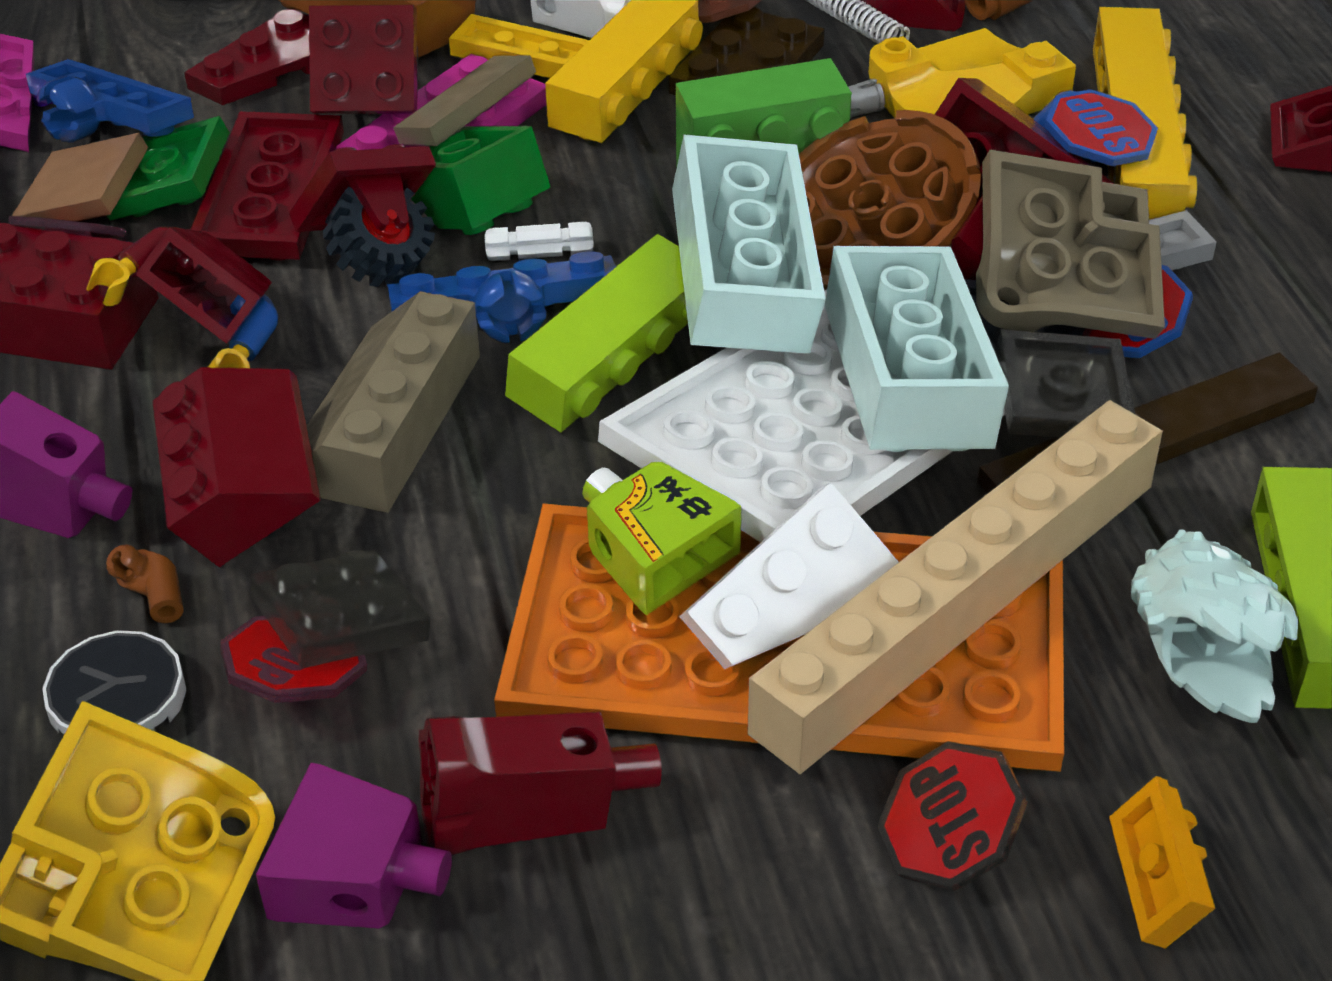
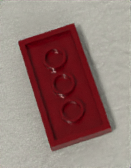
[190,111,344,261]

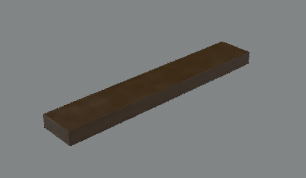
[978,352,1318,493]

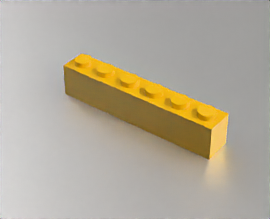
[1093,7,1197,220]

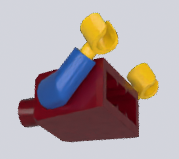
[86,226,279,368]

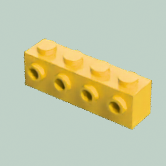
[545,0,703,143]

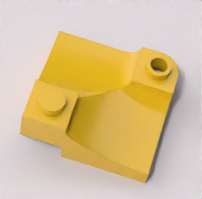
[868,28,1076,118]
[0,701,275,981]

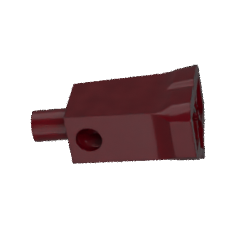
[419,712,662,856]

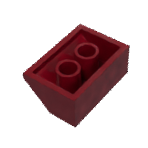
[152,367,321,567]

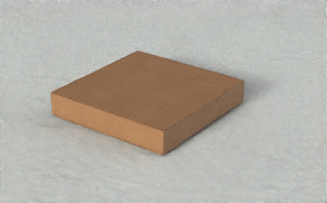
[11,133,148,229]

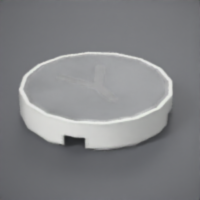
[42,630,187,734]

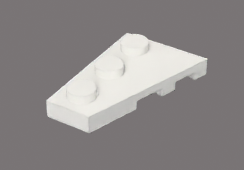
[679,482,899,669]

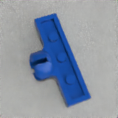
[26,59,194,143]
[387,251,616,343]

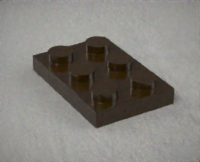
[669,7,825,95]

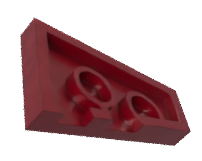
[184,8,310,105]

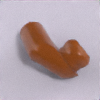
[106,544,184,623]

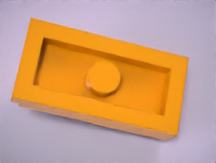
[1109,776,1215,949]

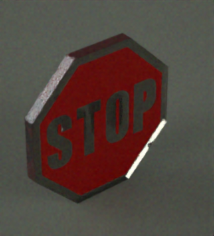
[877,741,1028,891]

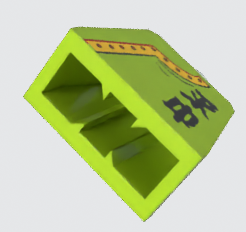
[582,462,741,615]

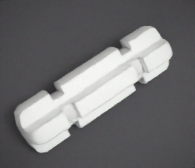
[485,222,594,261]

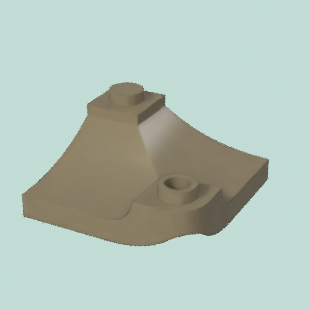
[976,150,1165,339]

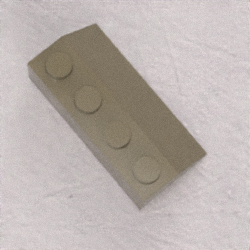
[307,292,480,513]

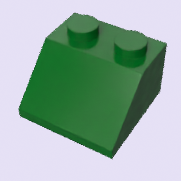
[411,126,551,235]

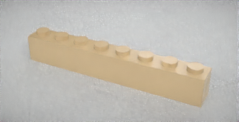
[748,400,1163,774]

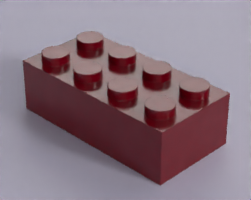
[0,223,159,370]

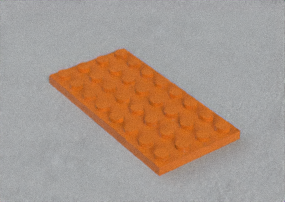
[494,504,1064,772]

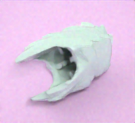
[1131,530,1298,723]

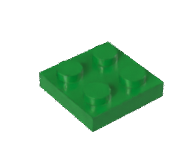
[106,116,230,221]

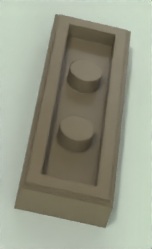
[393,55,536,146]

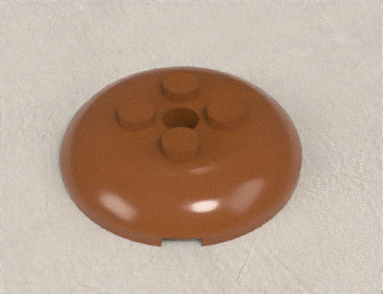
[799,110,981,291]

